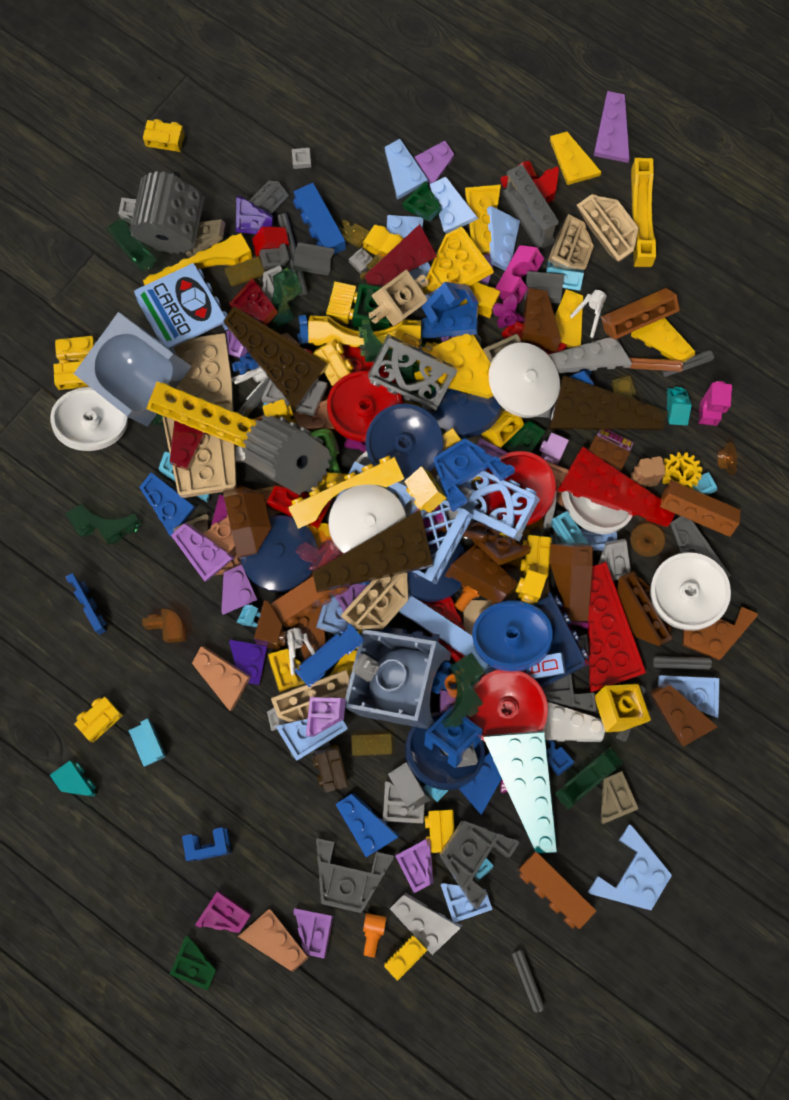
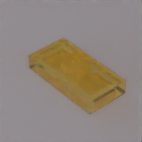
[225,257,265,287]
[352,734,392,756]

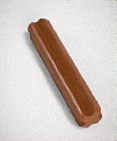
[629,357,683,372]

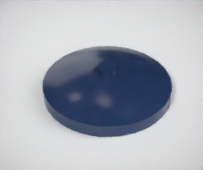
[427,386,502,439]
[366,404,443,482]
[241,515,318,592]
[407,532,465,602]
[405,712,485,790]

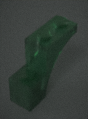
[105,218,157,271]
[267,267,303,330]
[358,319,412,377]
[65,503,142,545]
[441,652,485,729]
[555,747,623,810]

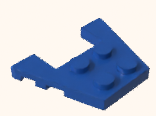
[433,438,515,512]

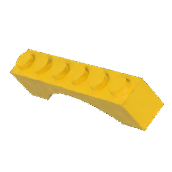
[631,158,656,267]
[143,233,252,285]
[308,315,421,349]
[288,455,405,529]

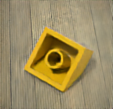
[595,684,651,732]

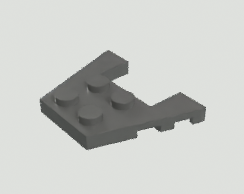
[543,635,596,712]
[439,821,519,909]
[316,838,394,913]

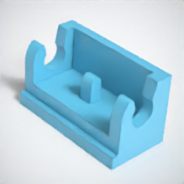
[550,511,588,543]

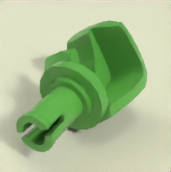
[310,428,342,473]

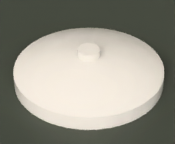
[489,343,560,418]
[51,387,128,451]
[328,484,406,554]
[562,491,632,534]
[650,553,731,631]

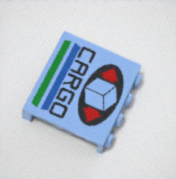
[134,263,228,353]

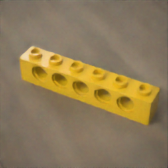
[146,381,257,448]

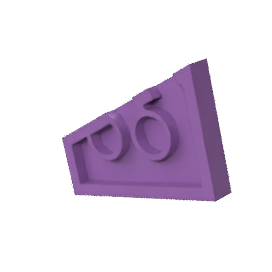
[171,523,235,581]

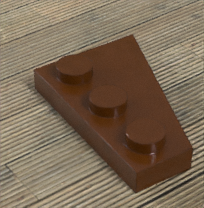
[467,522,531,566]

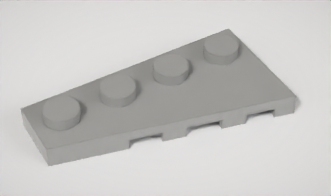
[549,337,632,373]

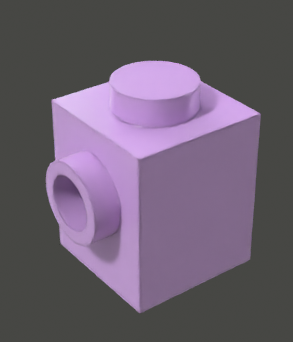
[539,433,569,465]

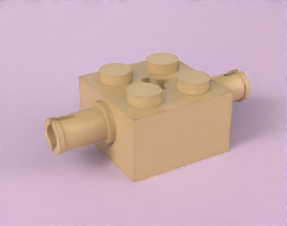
[369,270,429,326]

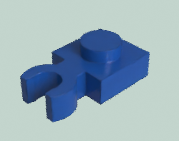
[297,315,311,350]
[232,353,259,375]
[546,740,574,776]

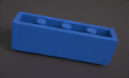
[293,183,346,255]

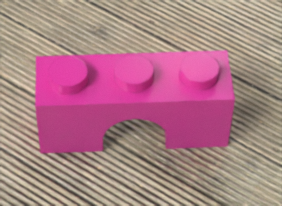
[495,245,544,303]
[698,381,732,426]

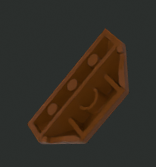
[223,486,271,558]
[617,571,673,646]

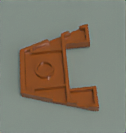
[682,607,758,661]

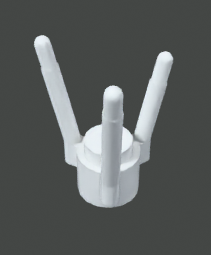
[570,290,606,338]
[231,367,268,400]
[286,628,316,675]

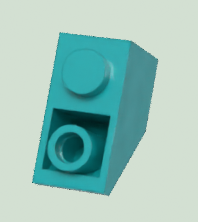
[667,387,691,425]
[50,761,97,797]

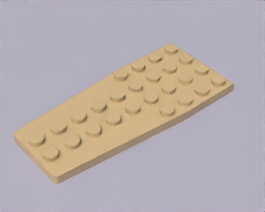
[162,333,237,498]

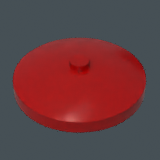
[327,371,403,442]
[481,451,557,527]
[467,669,548,742]

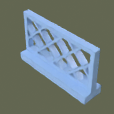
[412,500,473,584]

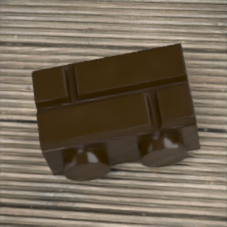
[312,744,349,792]

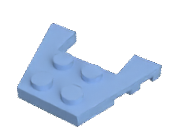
[588,825,672,910]

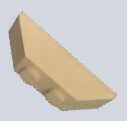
[577,194,639,262]
[548,214,593,270]
[341,573,408,630]
[271,670,350,723]

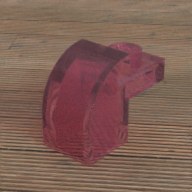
[296,540,343,571]

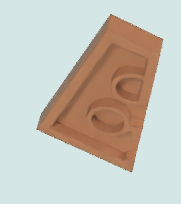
[192,646,251,711]

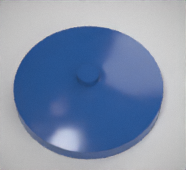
[472,601,552,671]

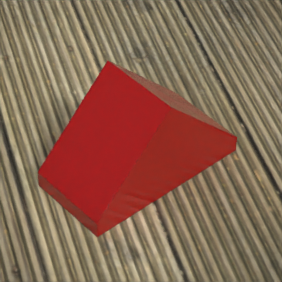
[252,227,290,257]

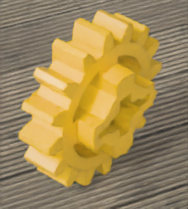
[662,452,702,489]

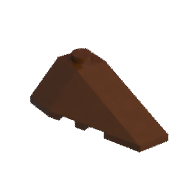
[549,543,593,621]

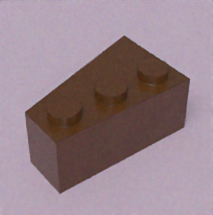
[521,288,561,351]
[445,544,518,604]
[649,682,717,747]

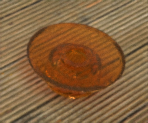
[717,442,737,476]
[631,523,665,557]

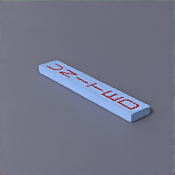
[449,653,566,692]

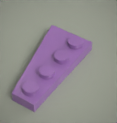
[594,91,629,163]

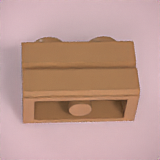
[631,456,665,488]

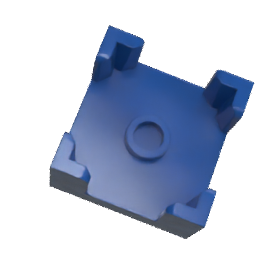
[422,282,479,325]
[424,707,482,768]
[182,827,232,862]

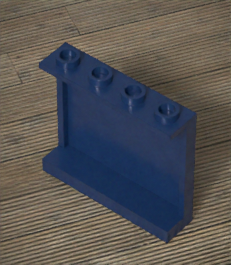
[533,592,589,688]

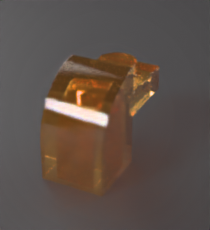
[142,609,186,643]

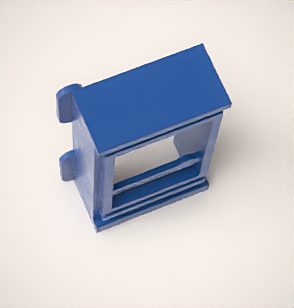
[294,623,365,687]

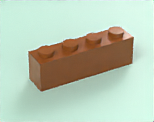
[601,288,680,340]
[660,480,741,537]
[270,577,352,628]
[518,852,596,929]

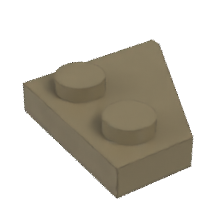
[186,219,225,258]

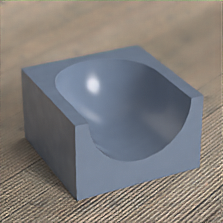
[74,312,192,427]
[345,629,451,729]

